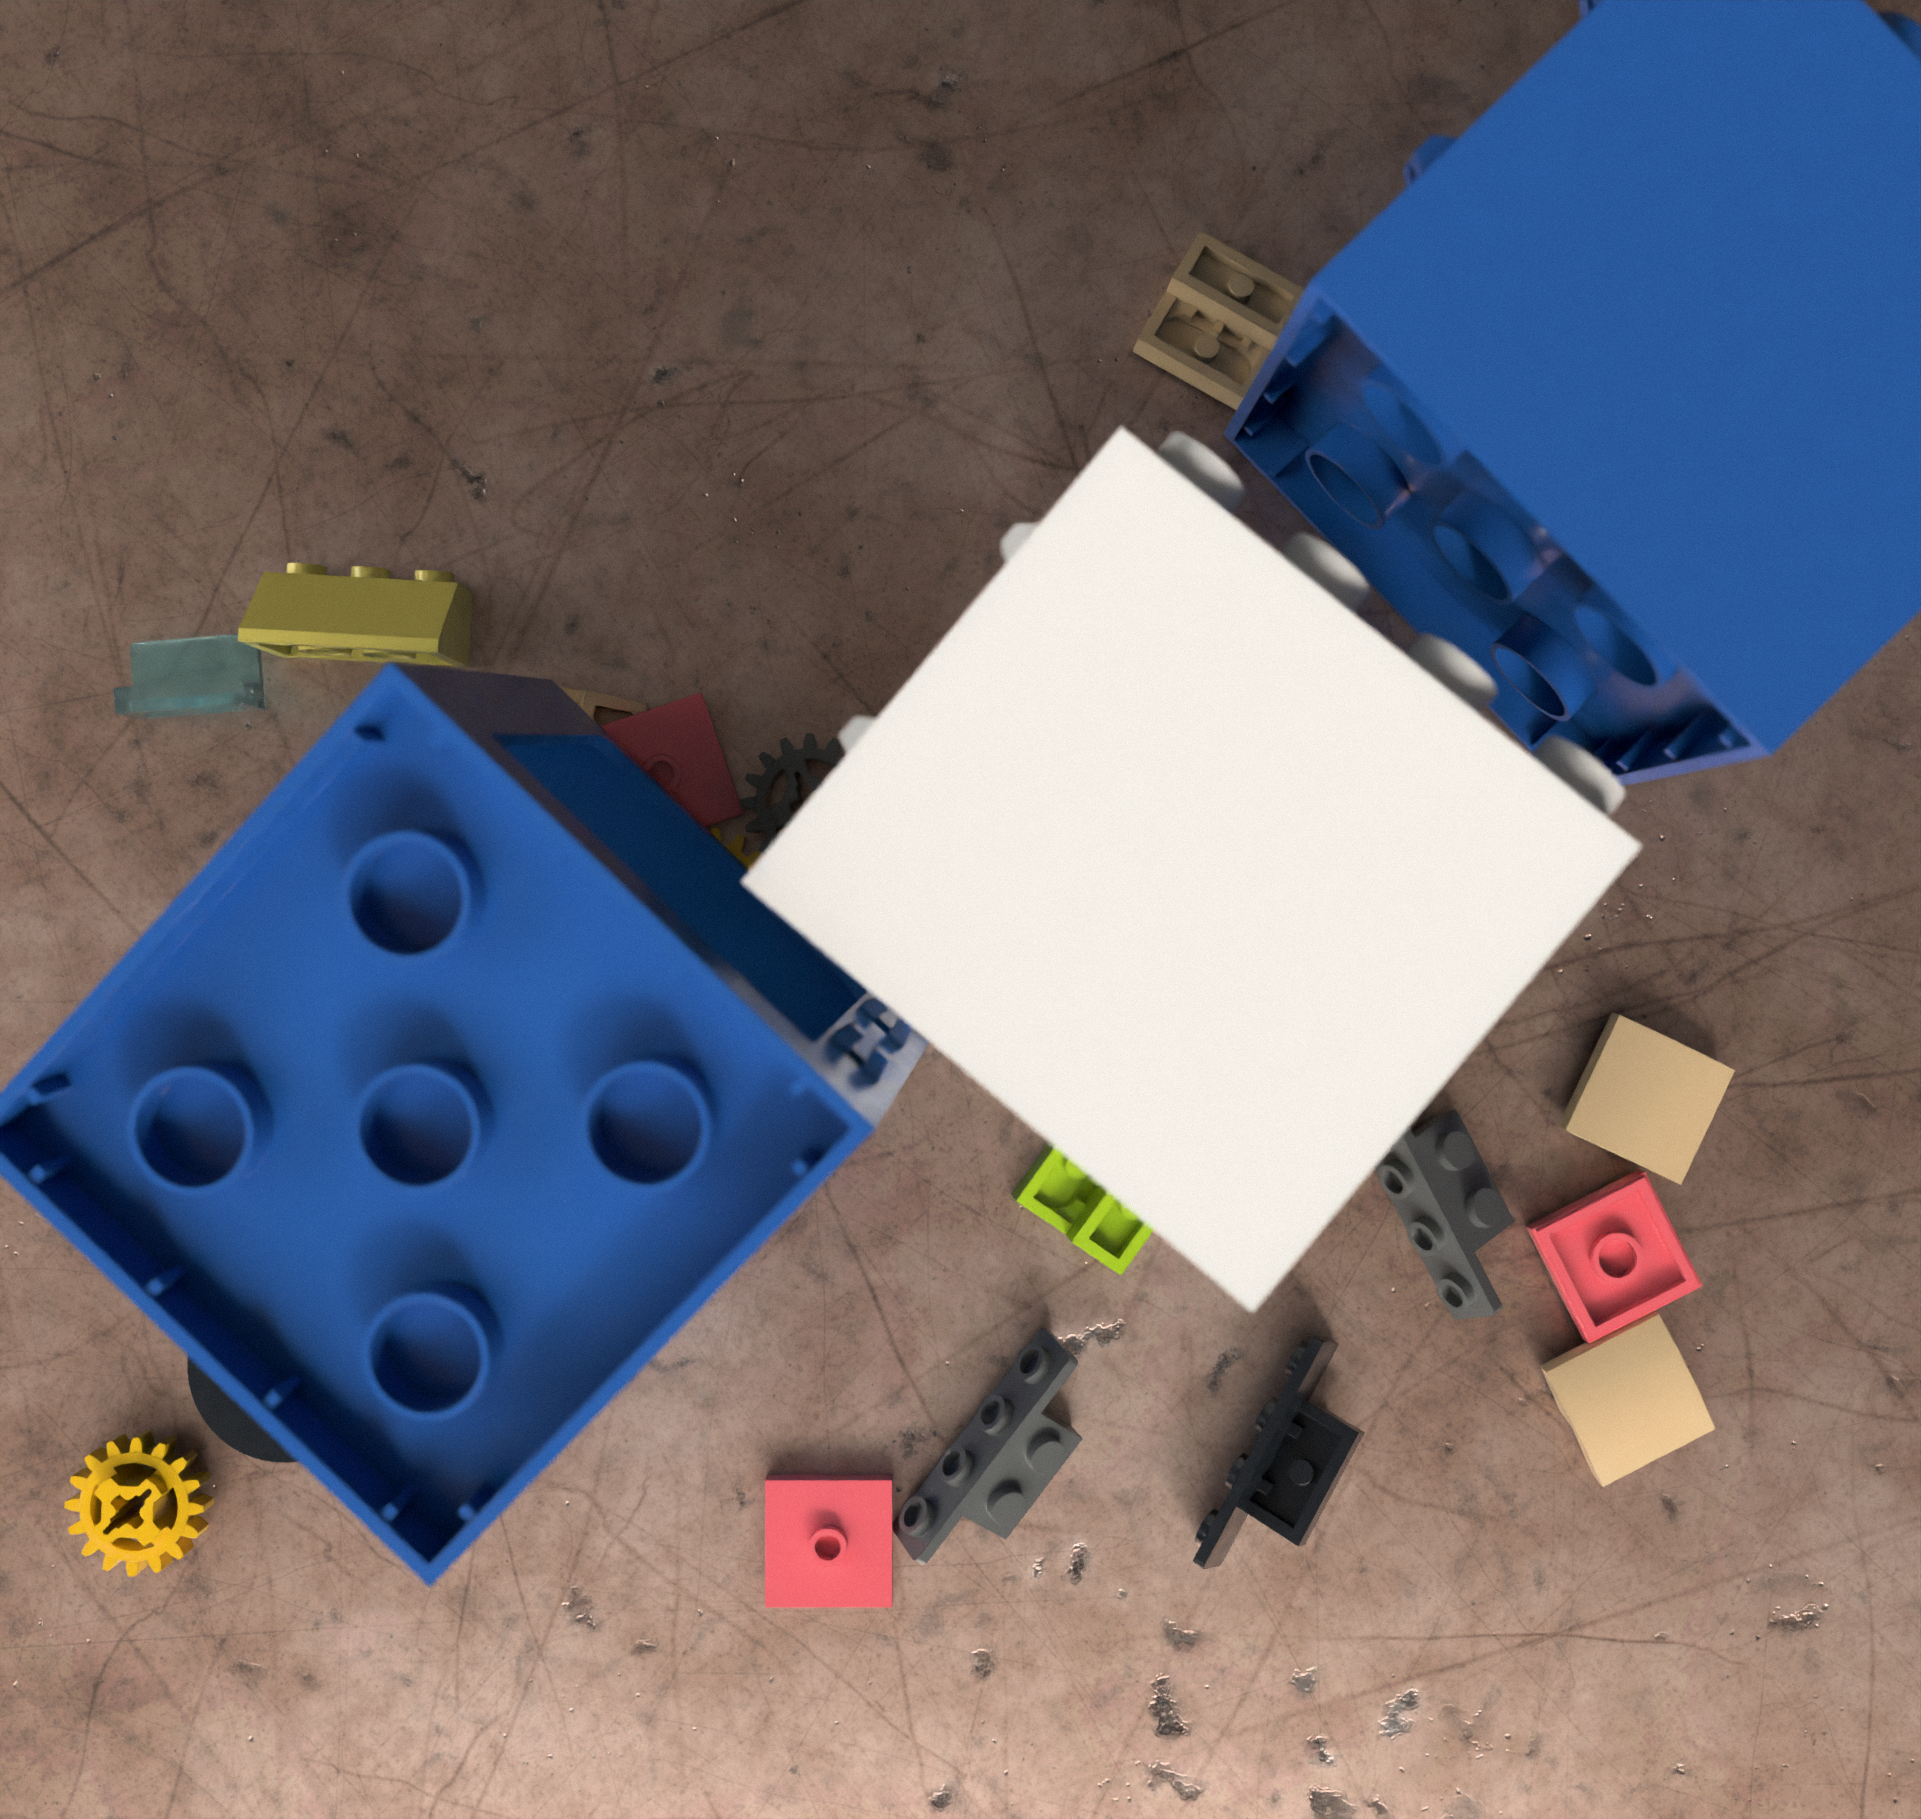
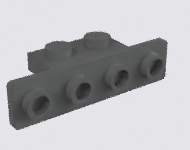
[1374,1109,1515,1320]
[893,1328,1083,1565]

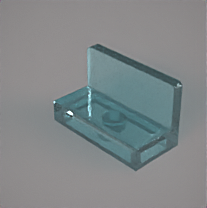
[113,634,266,720]

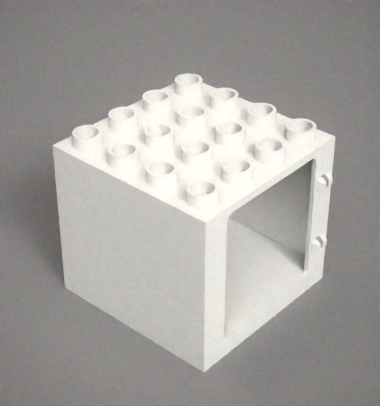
[741,427,1642,1312]

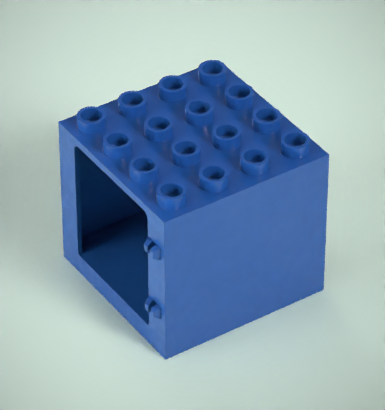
[1223,0,1921,786]
[0,661,929,1587]

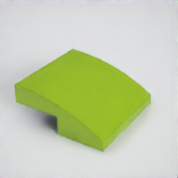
[1011,1142,1154,1275]

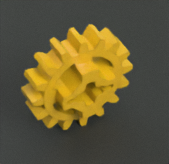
[64,1430,214,1577]

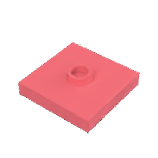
[600,692,743,826]
[1526,1170,1703,1343]
[765,1474,893,1608]

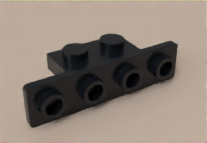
[1193,1335,1365,1569]

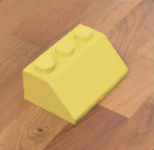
[238,563,473,668]

